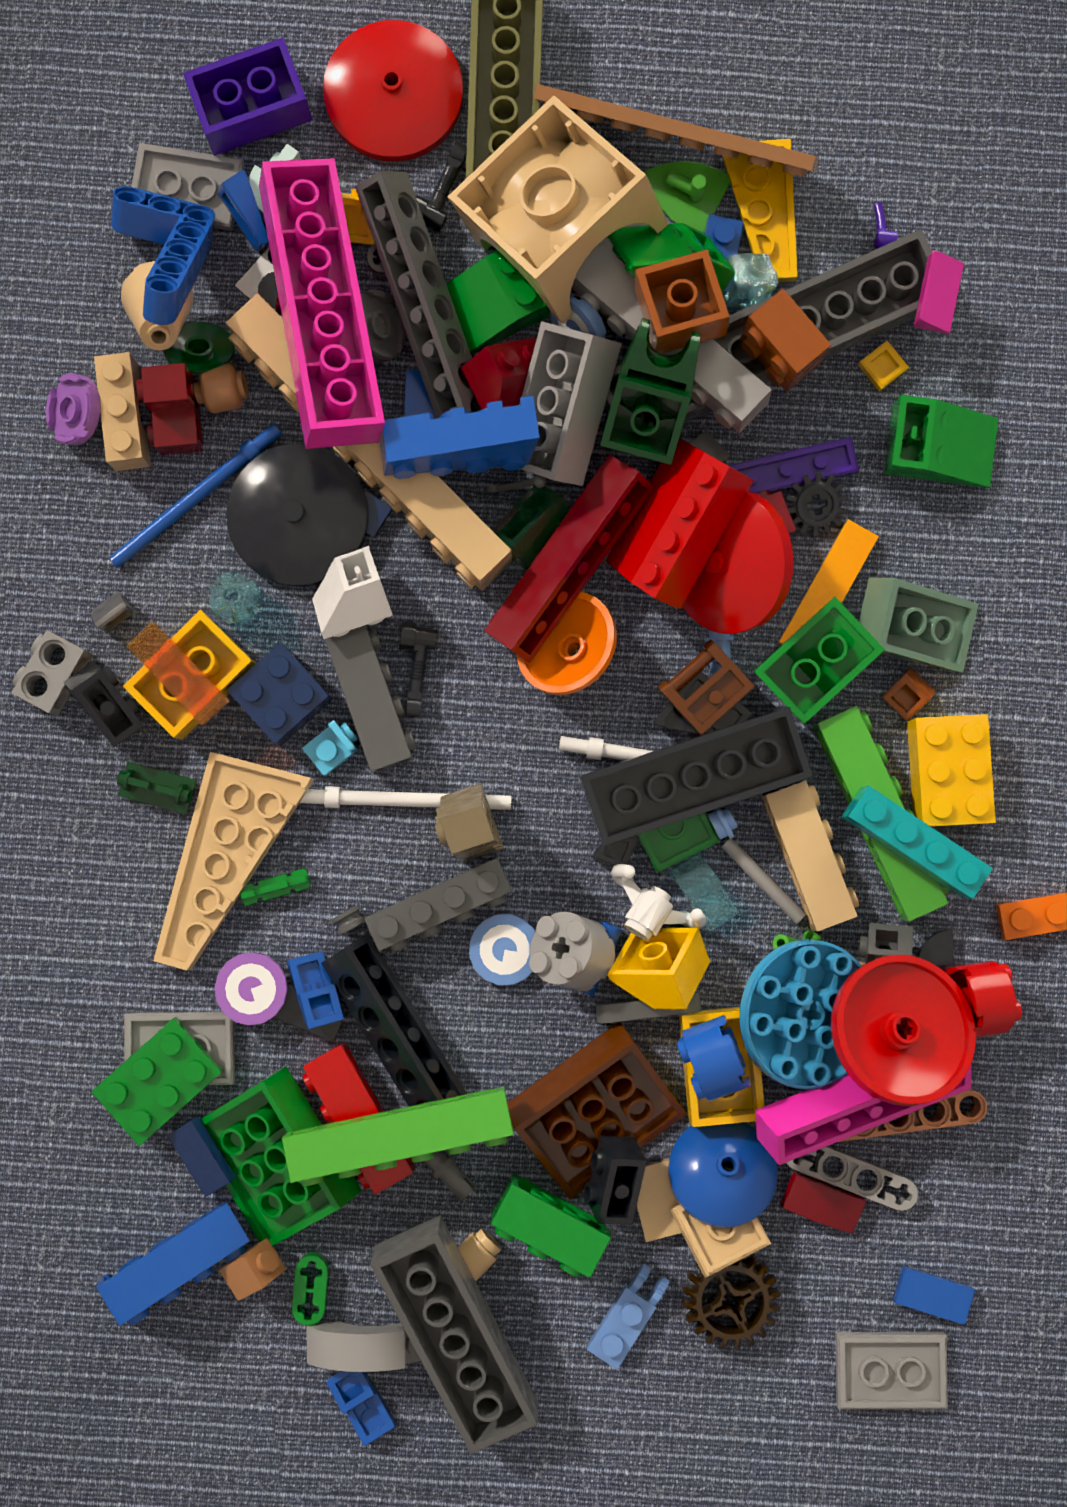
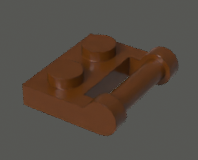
[657,639,755,735]

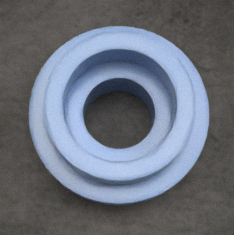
[707,808,738,840]

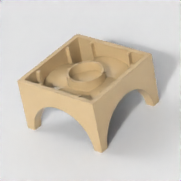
[447,96,668,324]

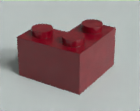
[136,363,204,455]

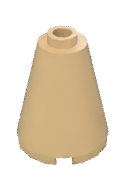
[121,261,194,350]

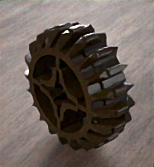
[681,1254,781,1350]

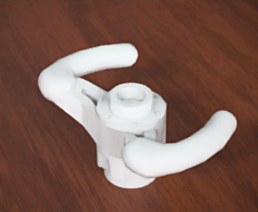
[611,864,706,941]

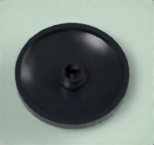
[226,443,369,587]

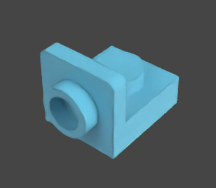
[302,720,358,777]

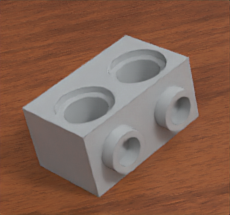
[11,630,93,716]

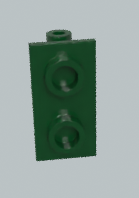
[117,761,197,814]

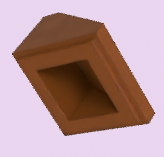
[882,667,935,721]

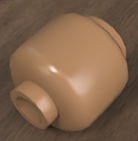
[193,363,249,414]

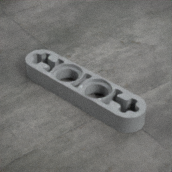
[786,1146,918,1211]

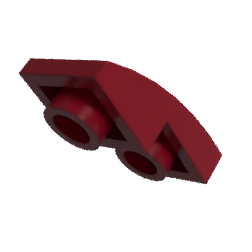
[780,1172,866,1234]

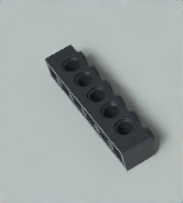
[321,933,467,1106]

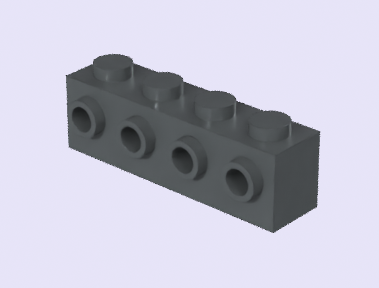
[364,858,512,954]

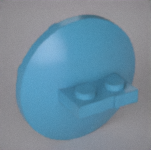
[740,940,861,1089]

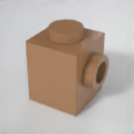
[219,1238,286,1301]

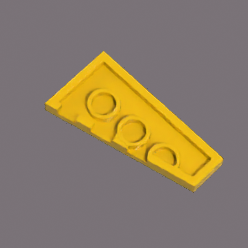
[722,139,798,284]

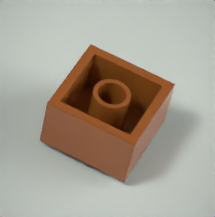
[635,249,730,354]
[740,289,831,392]

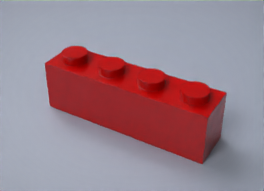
[302,1041,415,1195]

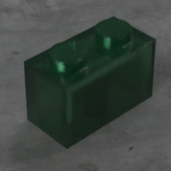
[492,486,570,570]

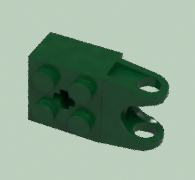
[600,318,701,465]

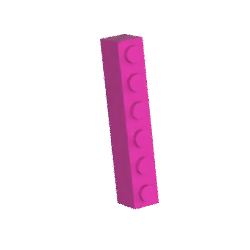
[755,1065,971,1165]

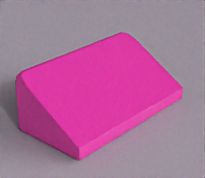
[914,250,964,334]

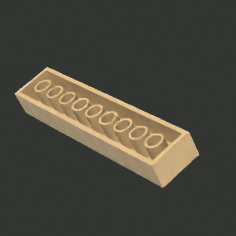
[226,293,512,591]

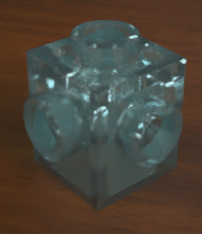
[722,253,778,307]
[208,571,263,626]

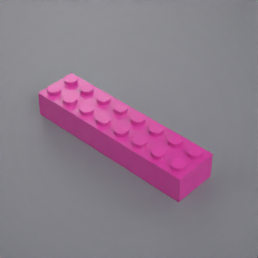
[259,158,385,449]

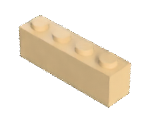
[761,780,859,932]

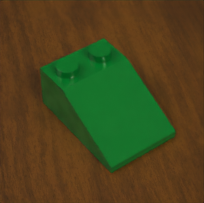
[447,251,549,356]
[754,596,885,724]

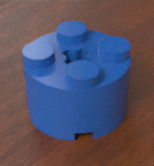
[677,1015,752,1102]

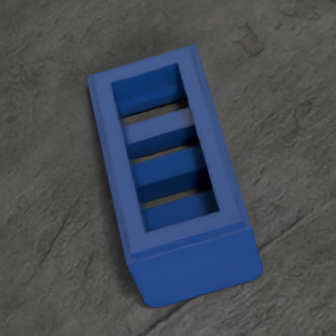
[217,170,269,252]

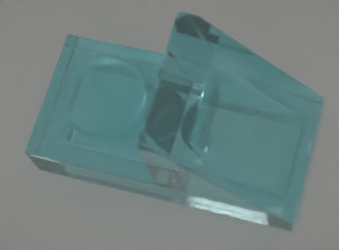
[668,853,739,933]

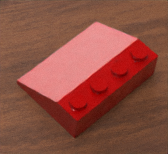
[606,438,754,609]

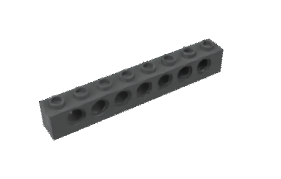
[355,171,482,418]

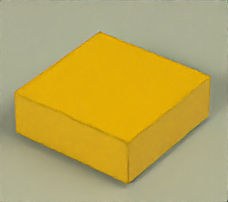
[858,340,909,392]

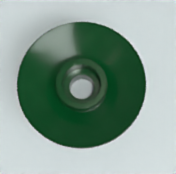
[163,322,235,374]

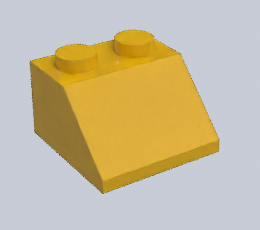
[607,928,710,1010]

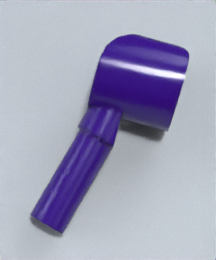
[874,202,898,249]

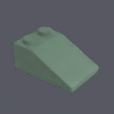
[859,578,979,673]

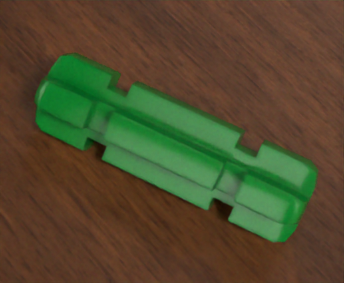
[240,868,311,906]

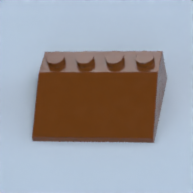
[508,1022,687,1199]

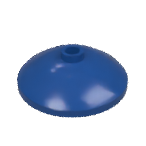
[668,1122,778,1228]

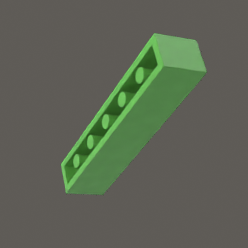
[812,706,949,922]
[282,1086,513,1186]

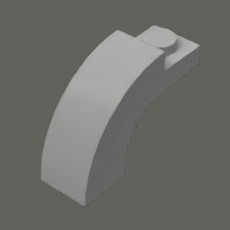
[306,1321,421,1372]

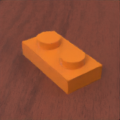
[995,892,1067,940]

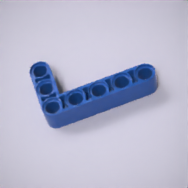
[111,186,215,325]

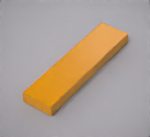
[778,519,879,645]

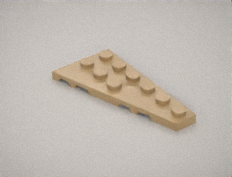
[153,752,315,970]

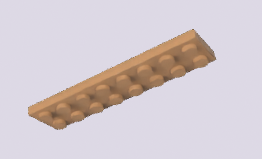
[534,84,820,177]

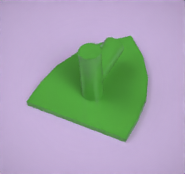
[645,161,730,233]

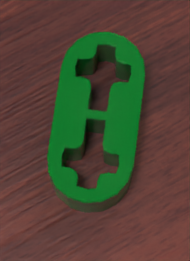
[292,1252,330,1326]

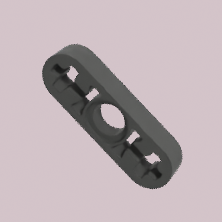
[596,992,702,1023]

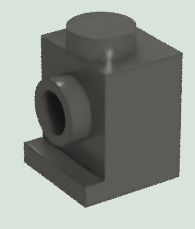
[859,923,913,964]

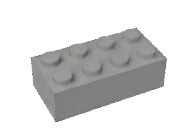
[519,321,622,486]

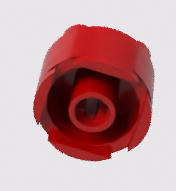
[945,961,1022,1038]

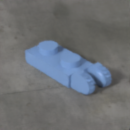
[586,1264,670,1370]

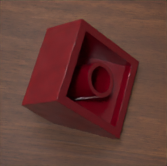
[461,337,537,409]

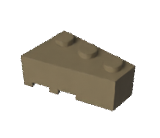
[435,783,504,862]

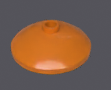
[516,592,617,695]

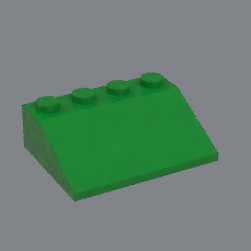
[200,1066,362,1246]

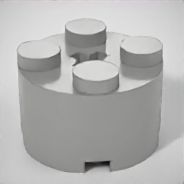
[529,912,615,992]

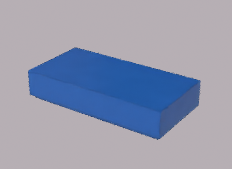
[893,1265,975,1325]

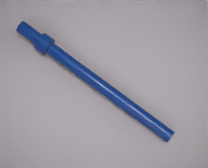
[109,423,282,568]

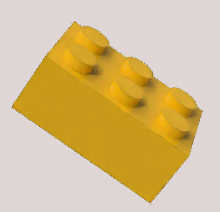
[123,610,256,740]
[907,714,996,827]
[678,1007,765,1127]

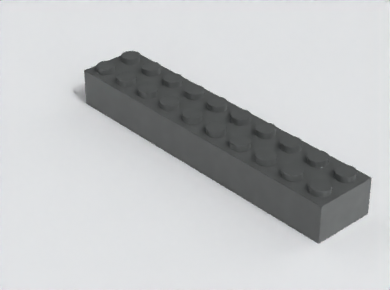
[604,229,932,423]

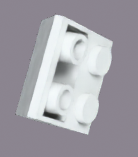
[312,546,393,639]

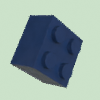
[227,642,333,747]

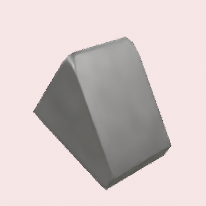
[91,592,134,632]

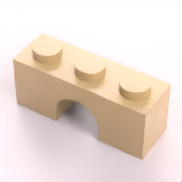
[94,352,151,471]

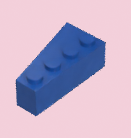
[380,396,540,479]
[96,1201,250,1326]

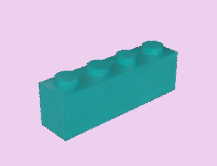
[841,785,993,899]

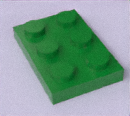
[91,1017,223,1146]

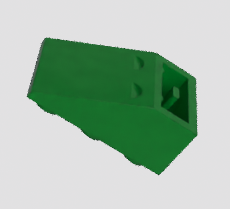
[607,223,736,292]
[884,395,998,488]

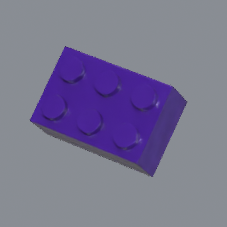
[183,37,313,156]

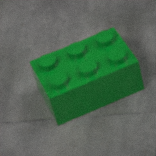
[491,1172,611,1278]

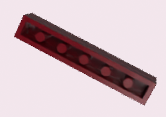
[484,454,655,663]

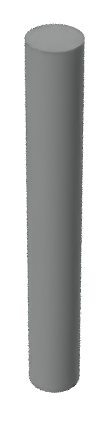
[721,838,806,924]

